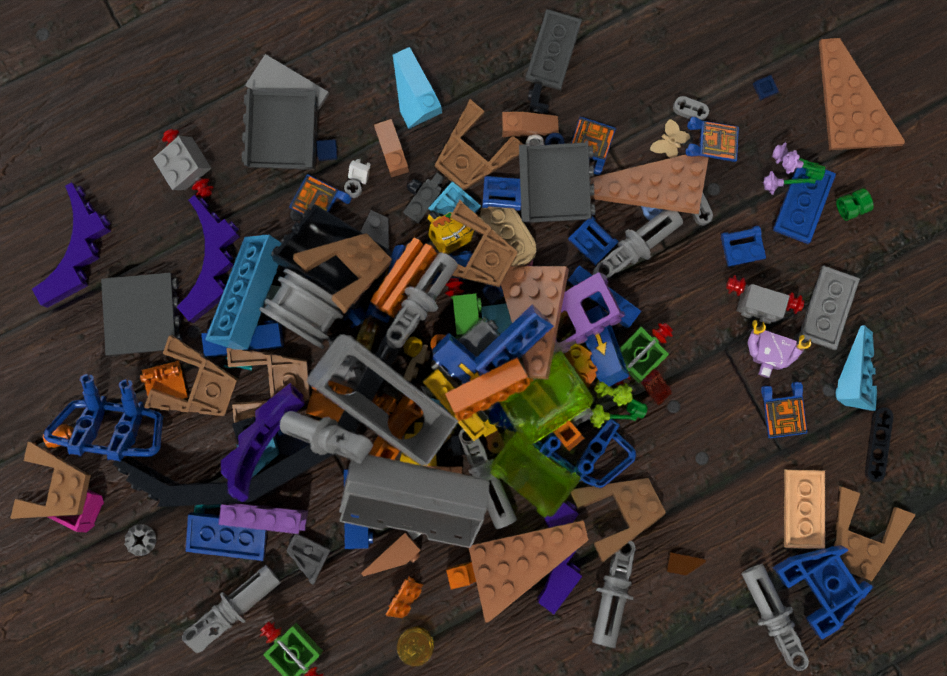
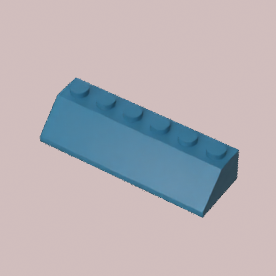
[205,235,282,350]

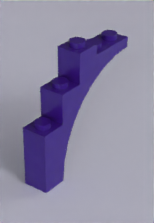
[32,182,111,308]
[177,195,240,323]
[221,383,305,502]
[522,484,582,614]

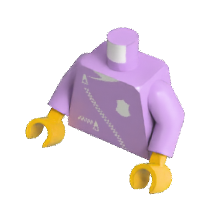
[747,320,811,378]

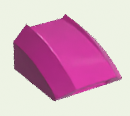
[48,490,104,533]

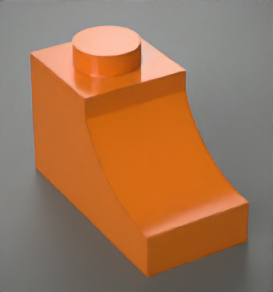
[446,561,476,590]

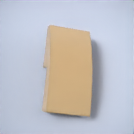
[404,345,431,382]

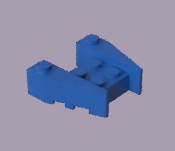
[773,545,873,640]

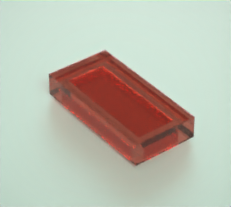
[640,369,672,405]

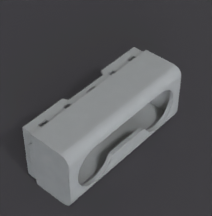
[306,335,458,466]
[339,454,489,548]

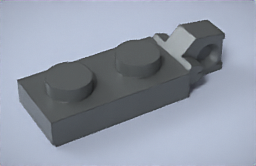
[403,173,444,224]

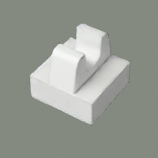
[348,159,370,184]

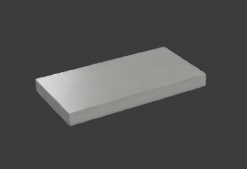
[245,54,329,111]
[798,266,860,350]

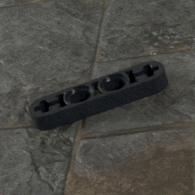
[865,408,893,482]

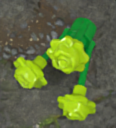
[589,381,647,428]

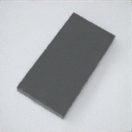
[525,9,582,91]

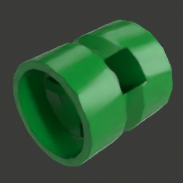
[836,188,874,221]

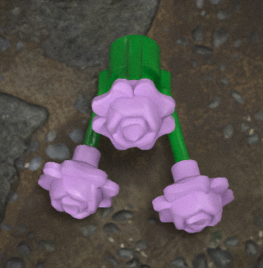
[763,142,825,195]

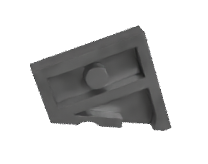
[361,210,389,249]
[329,355,368,390]
[286,534,331,584]

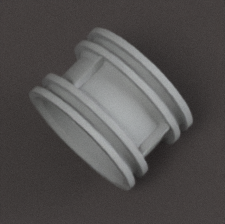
[259,268,344,349]

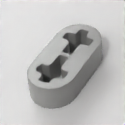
[673,96,709,121]
[692,193,713,226]

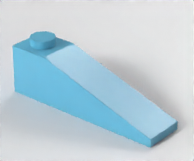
[393,47,442,129]
[835,325,877,411]

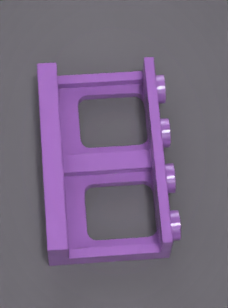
[554,272,626,354]
[219,503,308,534]

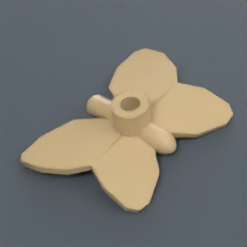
[650,119,690,158]

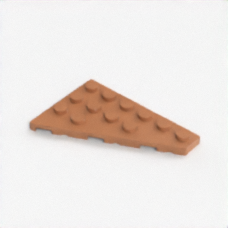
[819,38,905,150]
[591,155,709,214]
[501,266,569,379]
[469,520,588,623]

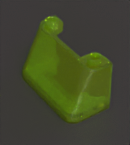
[499,351,593,444]
[489,428,581,517]

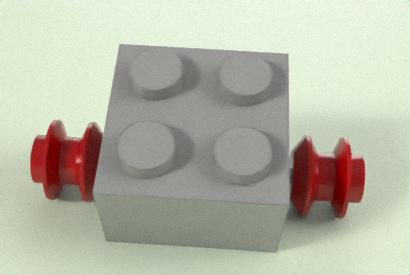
[153,129,214,198]
[726,275,805,324]

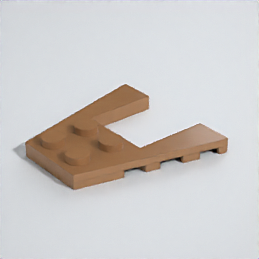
[435,99,524,191]
[436,200,518,287]
[293,233,392,313]
[144,335,238,416]
[226,347,310,423]
[11,442,91,519]
[569,478,666,563]
[834,486,915,581]

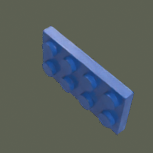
[773,167,836,244]
[186,512,267,561]

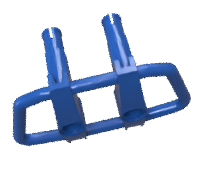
[44,374,163,462]
[525,389,636,488]

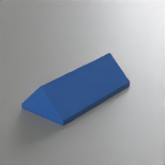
[475,304,554,374]

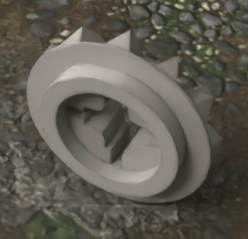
[124,524,156,556]

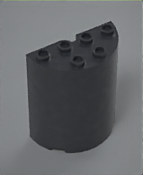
[271,204,393,311]

